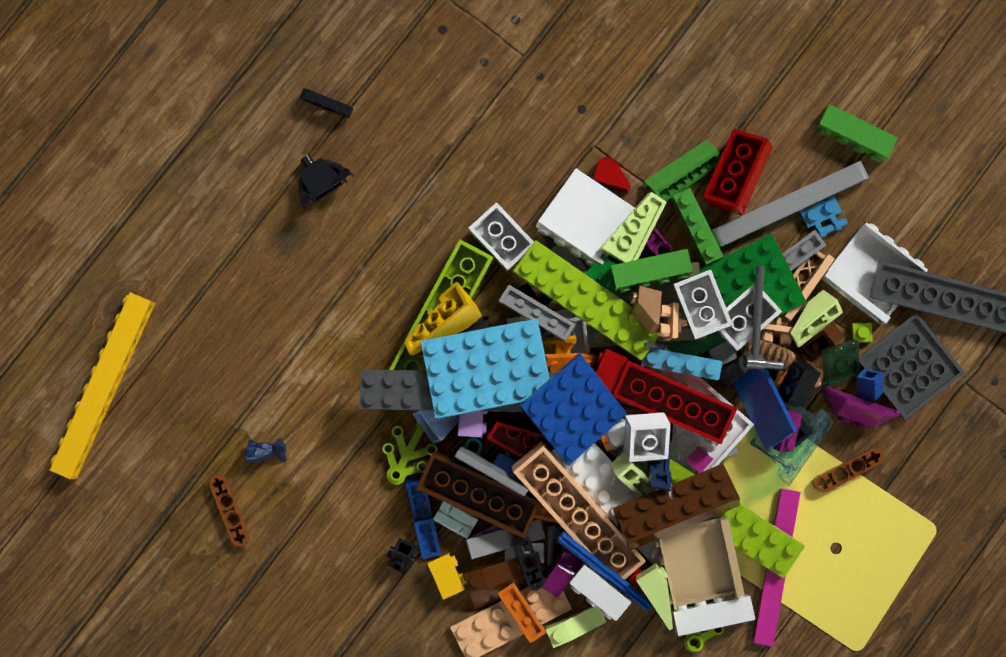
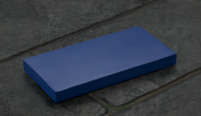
[733,368,797,450]

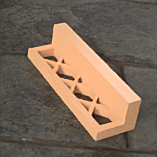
[781,251,835,322]

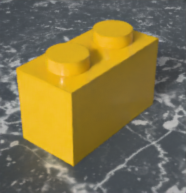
[427,552,466,600]

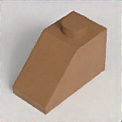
[630,286,662,334]

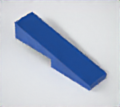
[405,476,441,559]

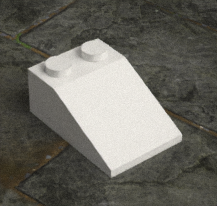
[673,270,733,339]

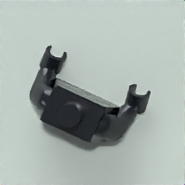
[298,154,354,209]

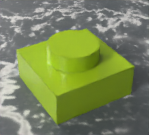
[851,323,873,343]

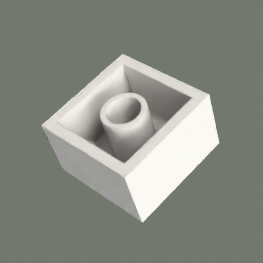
[624,413,670,462]

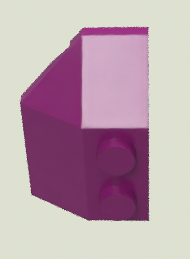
[821,386,900,430]

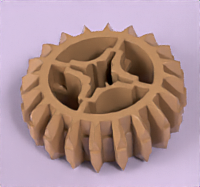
[742,339,795,372]

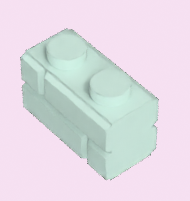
[433,501,479,539]

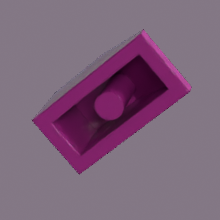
[542,549,582,598]

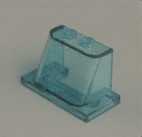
[749,400,833,486]

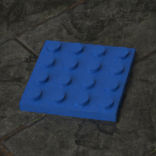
[519,353,627,466]

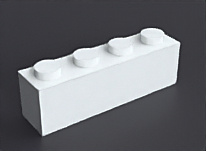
[671,594,755,636]

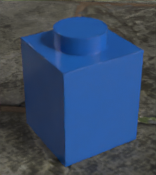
[856,369,883,401]

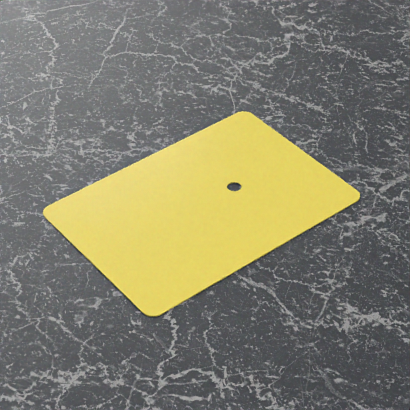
[721,420,937,651]

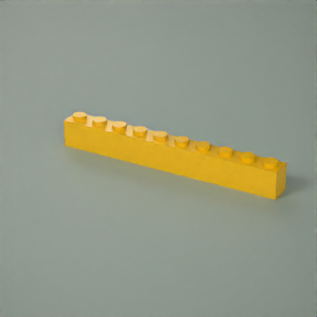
[50,292,156,479]

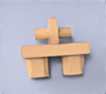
[656,302,687,341]
[760,315,794,347]

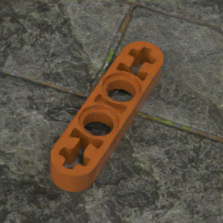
[813,448,883,492]
[209,475,250,547]

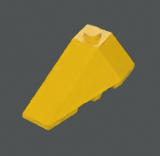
[404,282,482,356]

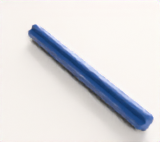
[557,532,652,611]

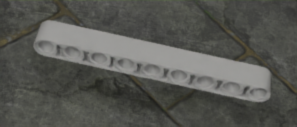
[711,161,869,248]

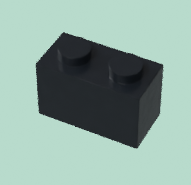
[778,360,821,407]

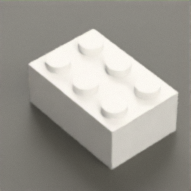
[468,202,534,273]
[718,283,782,352]
[570,561,631,621]

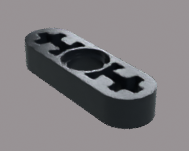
[299,88,353,118]
[512,535,544,590]

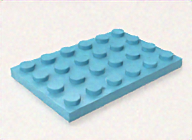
[421,318,550,419]

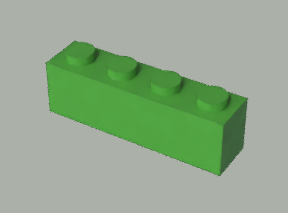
[815,104,898,162]
[670,188,724,267]
[610,249,693,293]

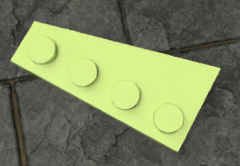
[600,192,667,263]

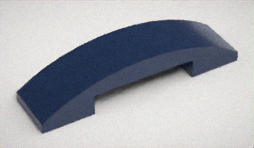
[648,423,673,492]

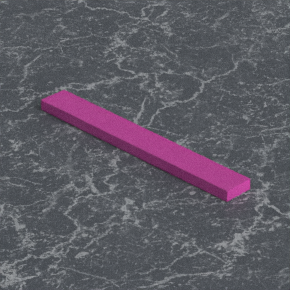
[753,488,801,647]

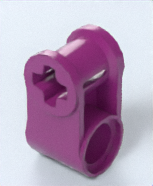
[644,227,672,256]

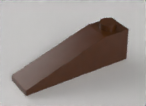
[464,552,545,609]

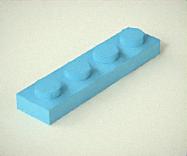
[641,348,723,380]

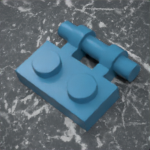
[798,195,848,238]

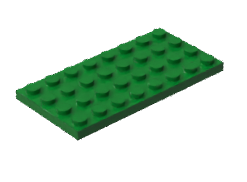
[657,233,806,356]

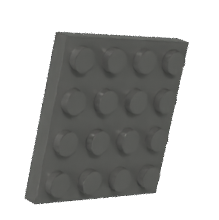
[855,312,965,420]

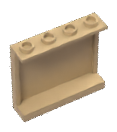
[655,515,745,610]

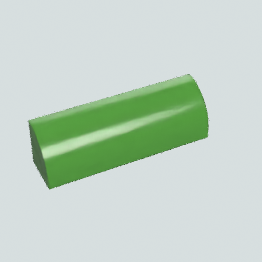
[644,140,721,201]

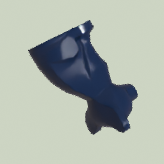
[245,438,287,463]

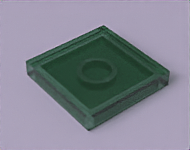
[822,339,859,386]

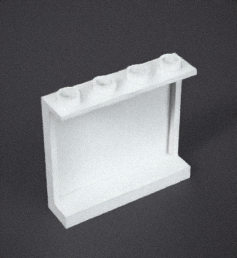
[536,169,635,267]
[821,223,928,325]

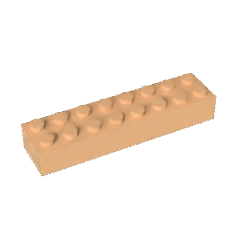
[512,441,646,580]

